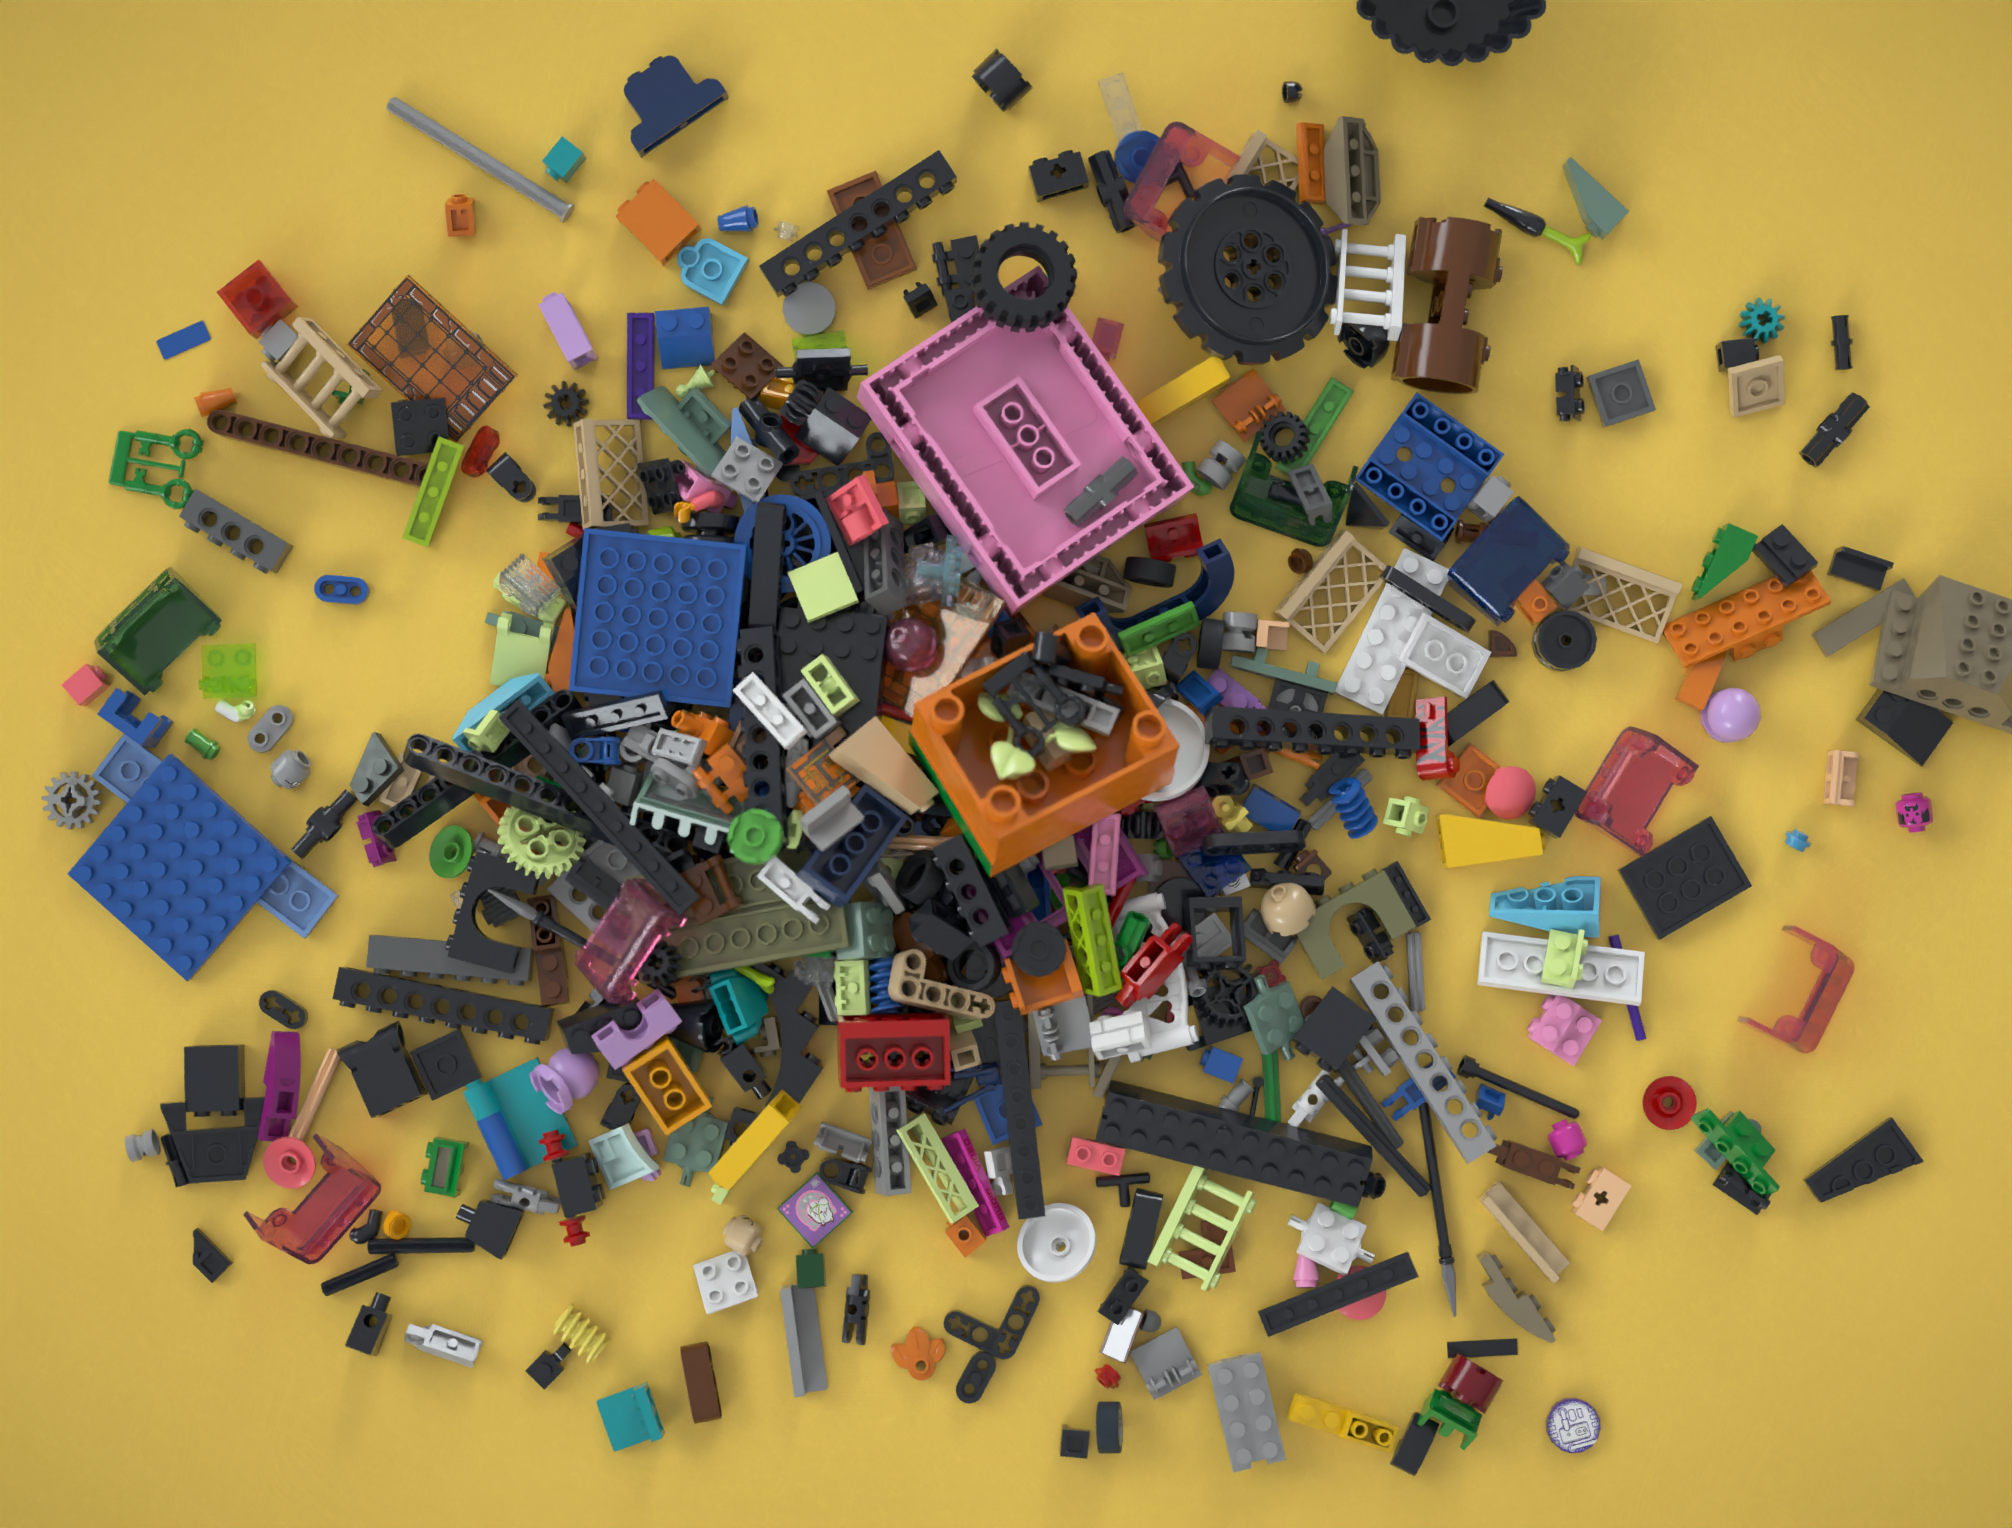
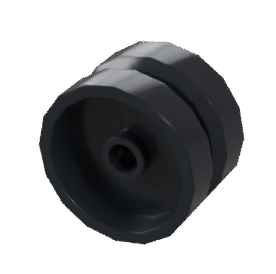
[681,512,740,544]
[1531,610,1597,672]

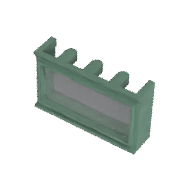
[630,769,745,854]

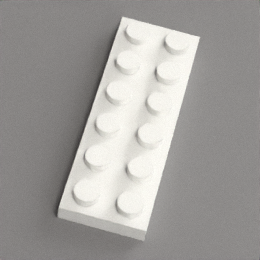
[1335,548,1452,715]
[1477,931,1645,1006]

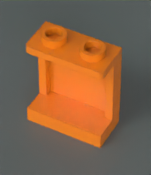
[616,179,701,266]
[1001,939,1084,1016]

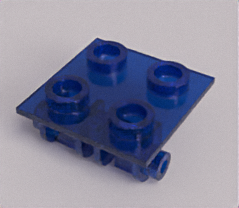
[1176,827,1252,897]

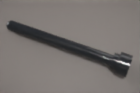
[1457,1055,1580,1119]

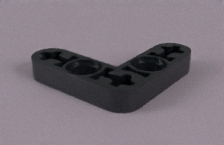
[944,1285,1040,1360]

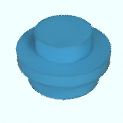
[1784,829,1811,852]

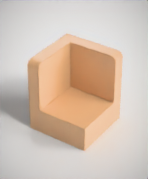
[1255,620,1290,651]

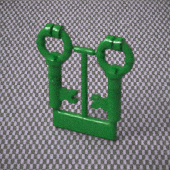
[108,429,204,509]

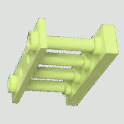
[1147,1166,1257,1291]

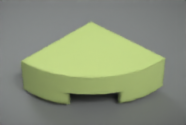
[787,810,803,849]

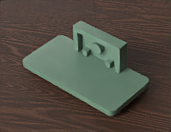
[637,386,731,478]

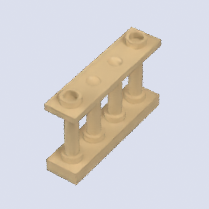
[261,317,383,438]

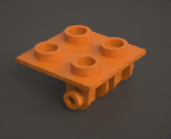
[1211,368,1286,442]

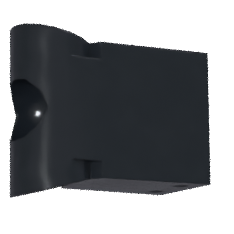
[336,1021,428,1118]

